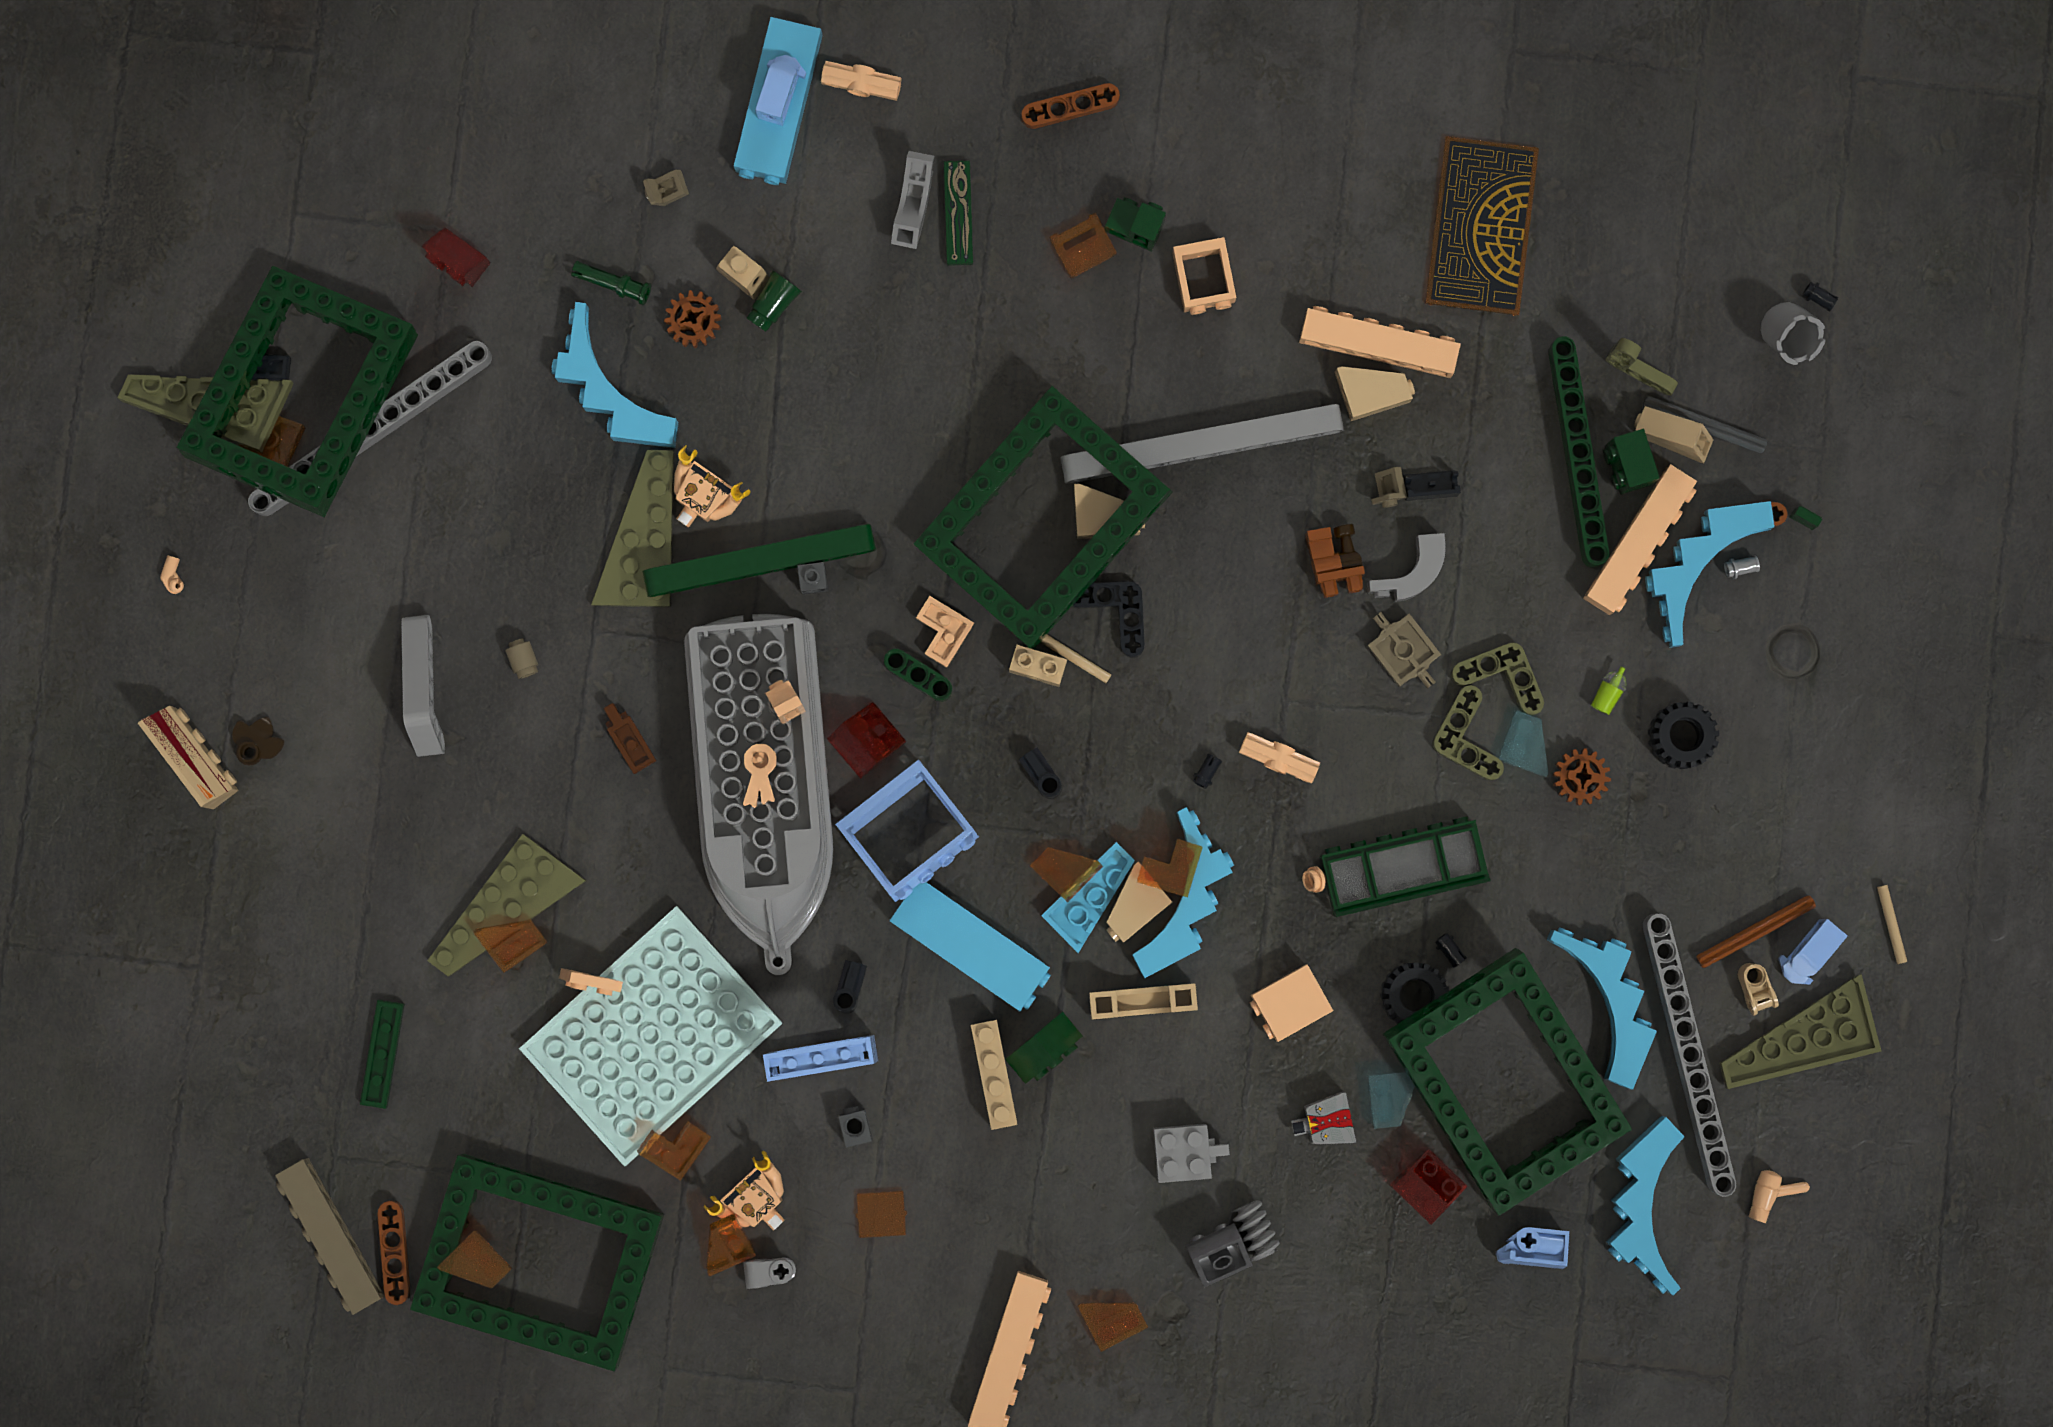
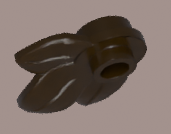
[232,717,284,766]

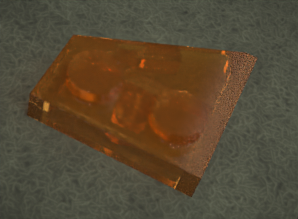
[1030,847,1103,903]
[474,920,547,973]
[706,1214,756,1277]
[437,1230,513,1288]
[1078,1302,1148,1352]

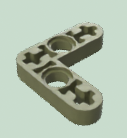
[1605,338,1678,396]
[1451,643,1544,716]
[1433,685,1504,781]

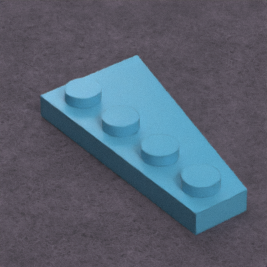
[1041,842,1135,953]

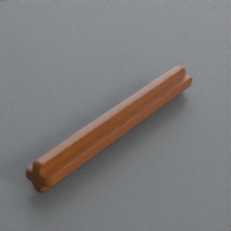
[1697,896,1816,968]

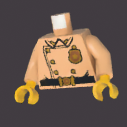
[674,445,751,528]
[703,1151,785,1231]

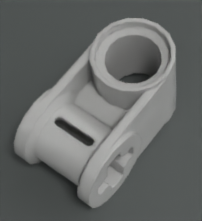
[743,1258,796,1289]

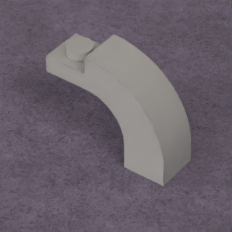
[891,151,934,249]
[1367,533,1445,602]

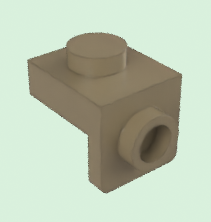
[643,169,689,206]
[1371,467,1407,508]

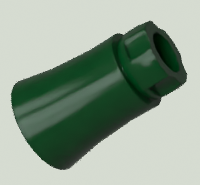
[747,270,802,332]

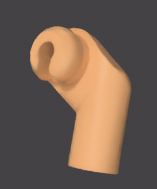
[160,555,184,594]

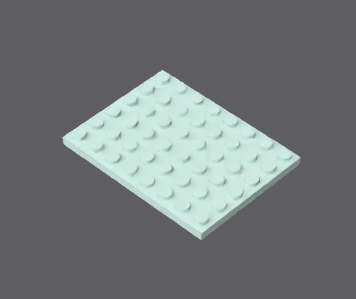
[519,906,783,1166]

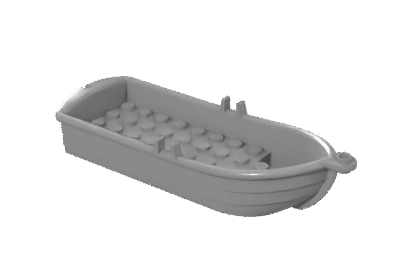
[684,614,833,975]

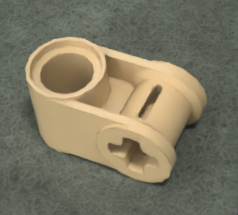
[1738,963,1779,1016]

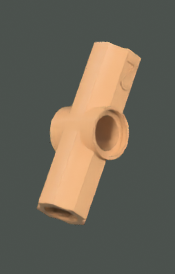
[821,61,902,101]
[1239,732,1320,783]

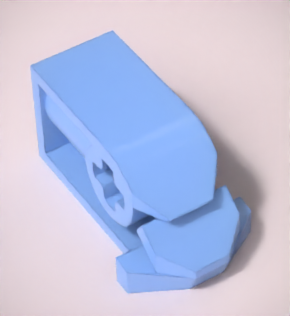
[756,55,806,126]
[1778,919,1847,985]
[1496,1227,1569,1269]

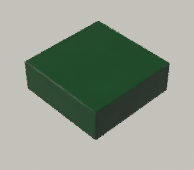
[1789,506,1822,530]

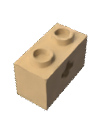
[1009,645,1067,687]

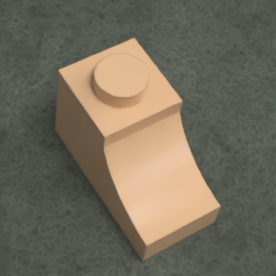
[765,680,806,724]

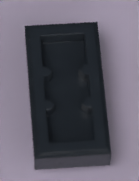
[251,355,291,381]

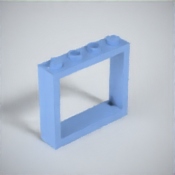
[835,760,979,902]
[763,1035,878,1082]

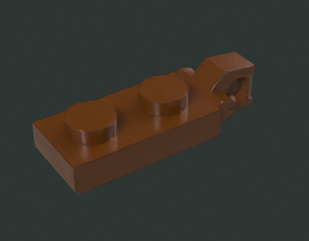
[604,703,657,774]

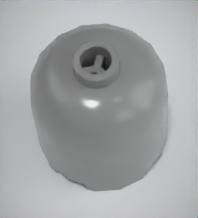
[1760,302,1825,365]

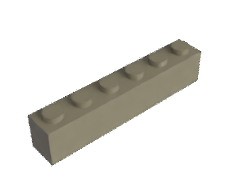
[275,1158,385,1315]

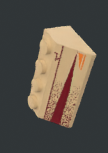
[138,706,238,809]

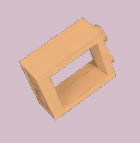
[1172,237,1236,315]

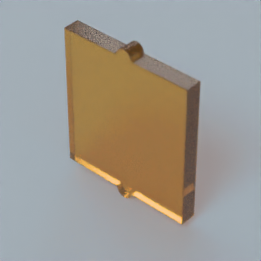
[856,1191,907,1238]

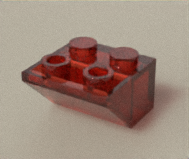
[422,228,490,287]
[827,702,907,779]
[1389,1149,1468,1225]

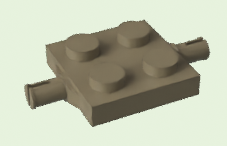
[1367,612,1441,689]

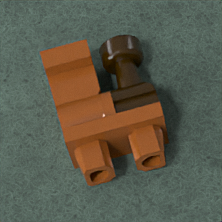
[1305,524,1365,598]

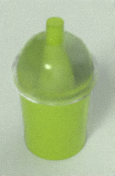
[1590,667,1627,715]

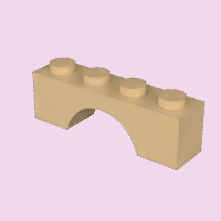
[1089,983,1198,1019]
[971,1020,1018,1130]

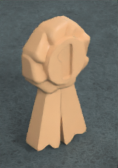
[743,744,777,808]

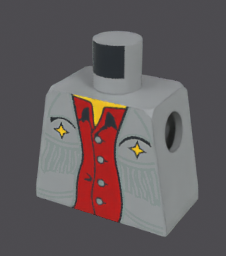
[1291,1092,1356,1144]

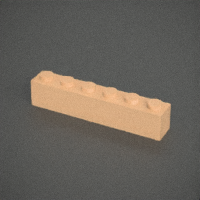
[1299,306,1461,378]
[1583,464,1697,615]
[968,1271,1051,1427]

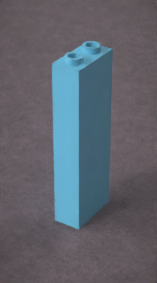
[734,17,823,185]
[890,882,1051,1011]

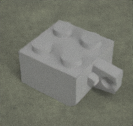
[1153,1124,1230,1183]

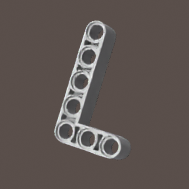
[402,615,445,757]

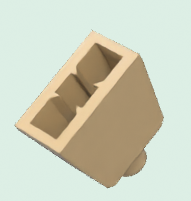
[716,246,769,300]

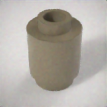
[505,638,538,679]

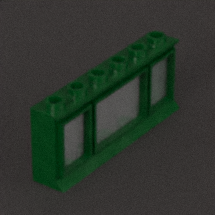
[1320,816,1491,918]

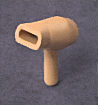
[1749,1170,1810,1223]

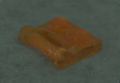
[1049,213,1117,279]

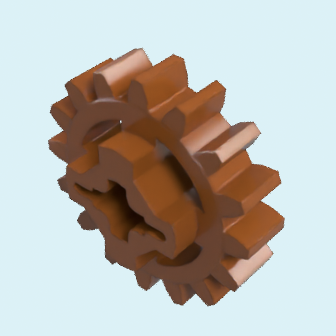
[664,290,722,348]
[1552,748,1611,806]

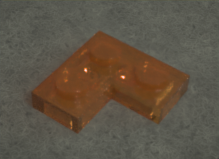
[1137,839,1203,898]
[637,1121,711,1181]

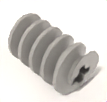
[1232,1201,1280,1261]

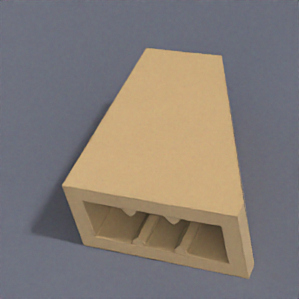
[1335,367,1415,421]
[1635,406,1713,464]
[1074,484,1145,539]
[1106,861,1172,943]

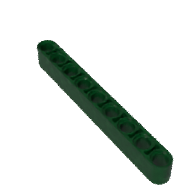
[1548,336,1609,568]
[642,524,876,597]

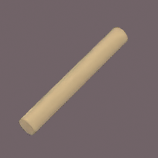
[1041,635,1111,683]
[1877,885,1907,964]

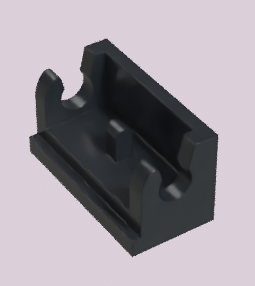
[1403,470,1461,501]

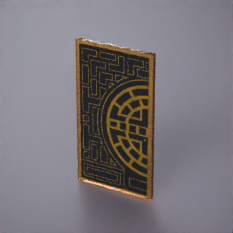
[1425,136,1539,316]

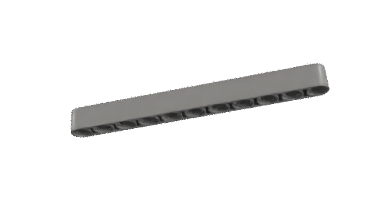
[248,341,492,516]
[1060,404,1344,483]
[1643,914,1736,1197]

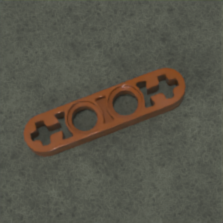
[1022,83,1120,129]
[378,1200,411,1305]

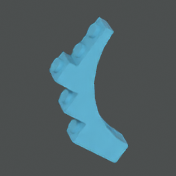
[552,302,679,448]
[1645,501,1774,648]
[1132,807,1234,978]
[1547,928,1657,1090]
[1606,1116,1684,1295]

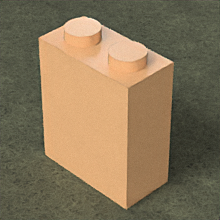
[1249,964,1333,1042]

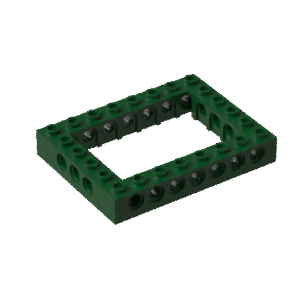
[176,265,418,518]
[914,386,1172,649]
[1383,948,1632,1216]
[410,1154,665,1371]

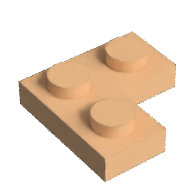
[916,596,974,668]
[559,968,623,996]

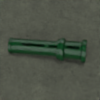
[571,261,651,305]

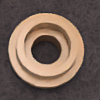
[1302,866,1326,893]

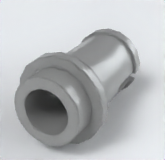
[1724,555,1760,579]

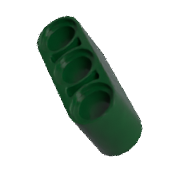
[884,649,952,702]

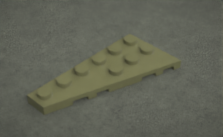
[117,375,294,453]
[591,450,674,607]
[427,834,586,977]
[1719,974,1881,1089]

